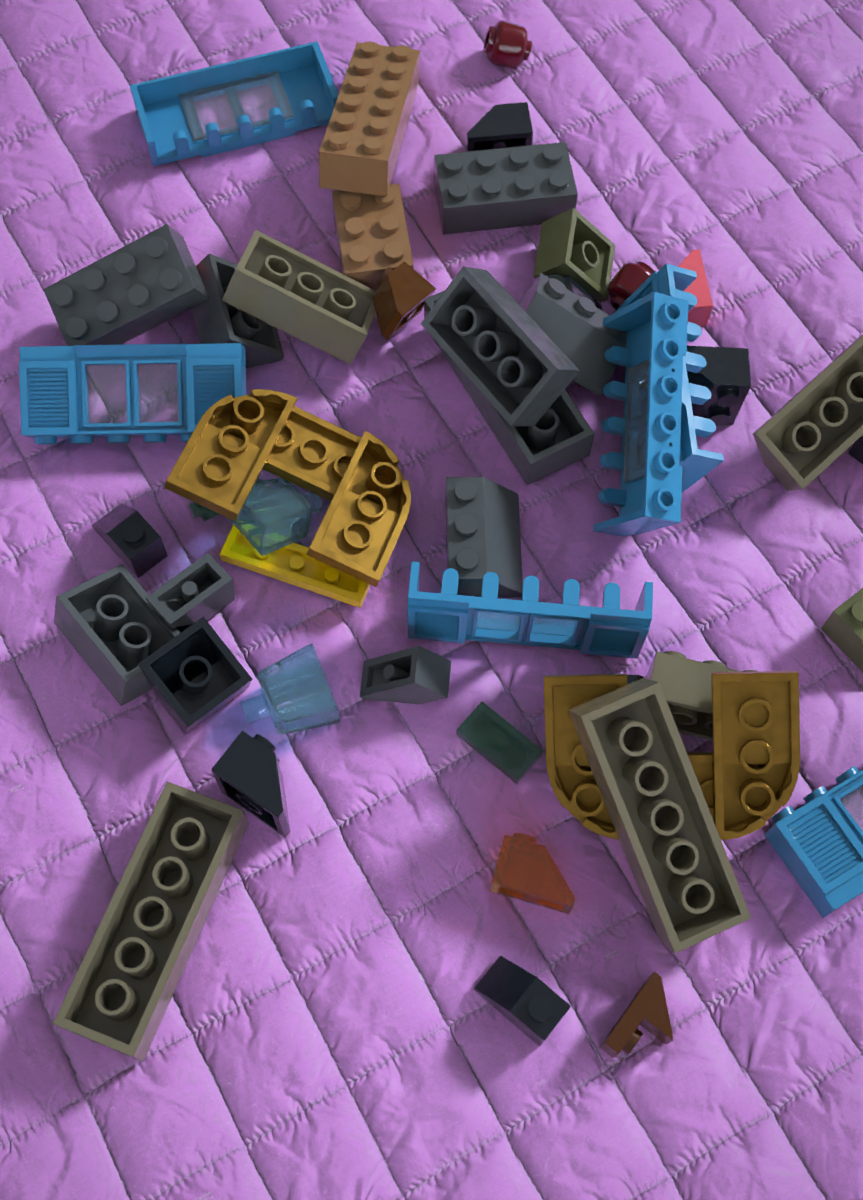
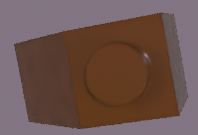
[372,261,436,340]

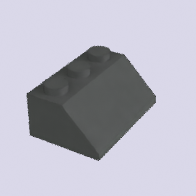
[191,254,284,368]
[518,273,627,396]
[445,477,523,597]
[54,564,180,706]

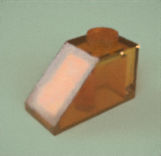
[490,833,575,914]

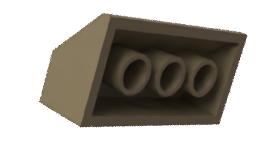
[222,229,377,365]
[753,334,863,491]

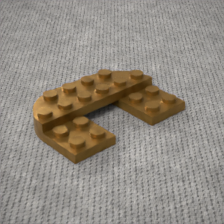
[165,389,411,587]
[544,671,800,840]

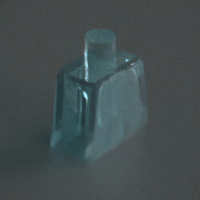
[228,478,322,556]
[241,644,340,735]

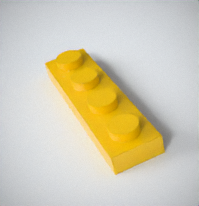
[219,522,370,608]

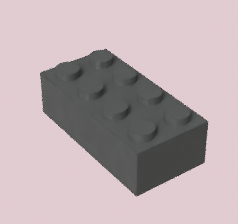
[434,142,578,235]
[43,224,210,346]
[421,266,580,426]

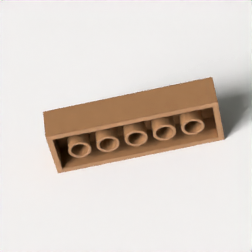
[319,41,420,197]

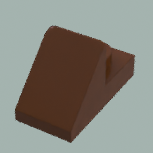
[599,972,673,1058]

